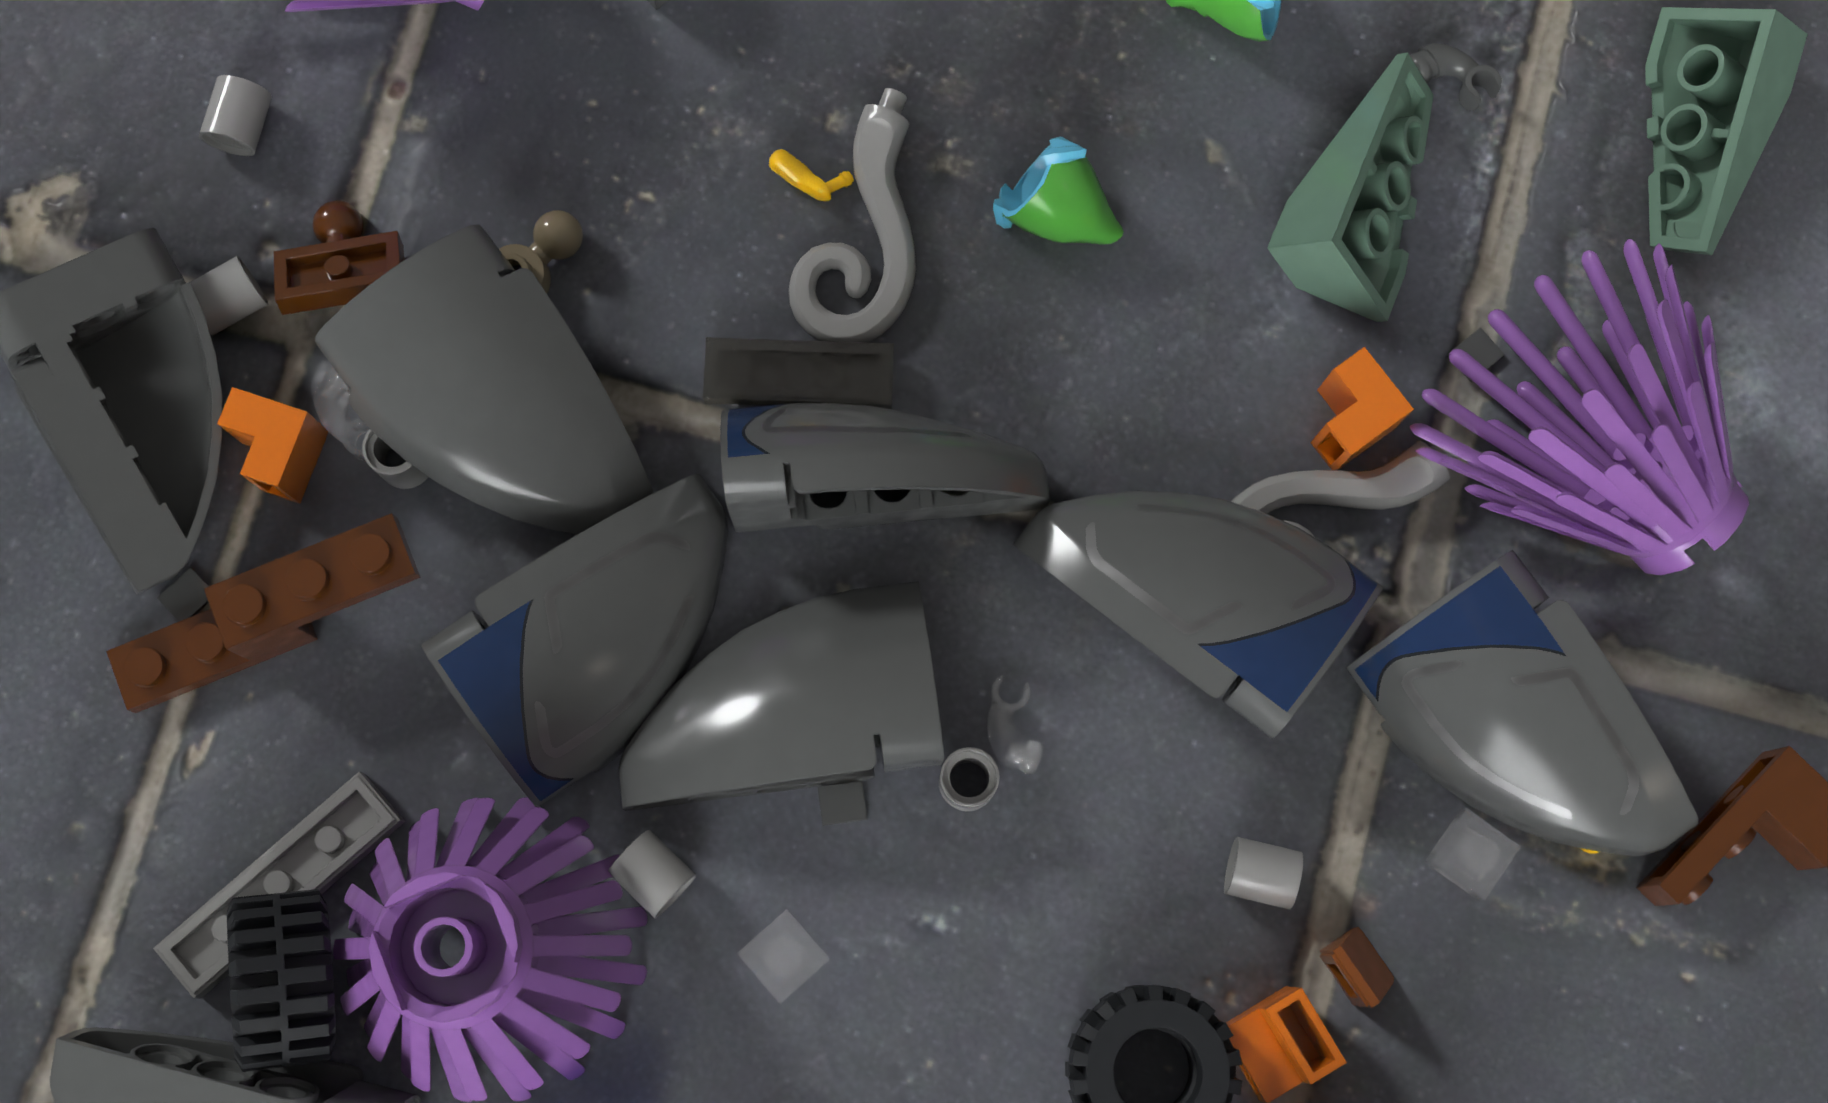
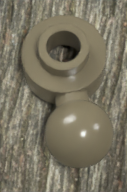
[499,210,583,293]

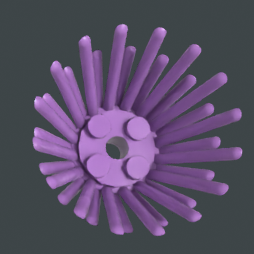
[1410,239,1749,575]
[333,797,647,1102]

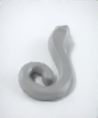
[789,88,916,347]
[1231,441,1458,537]

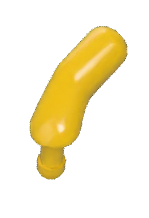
[769,149,854,201]

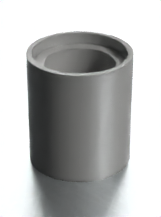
[199,75,272,156]
[190,256,268,336]
[362,429,428,489]
[939,747,1000,811]
[608,830,697,918]
[1224,837,1303,910]

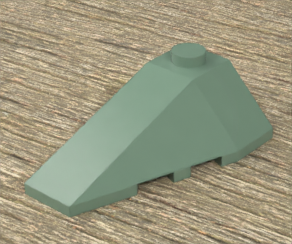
[1645,7,1808,255]
[1267,52,1434,322]

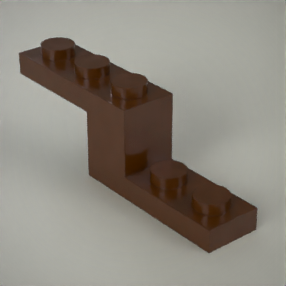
[106,513,421,713]
[1636,746,1828,906]

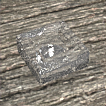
[1425,808,1521,901]
[737,909,830,1004]

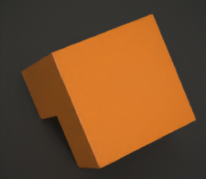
[1310,347,1414,470]
[217,387,329,504]
[1226,986,1347,1103]

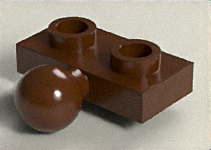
[274,200,405,315]

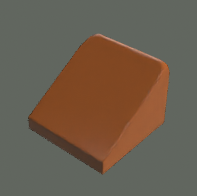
[1319,927,1394,1008]

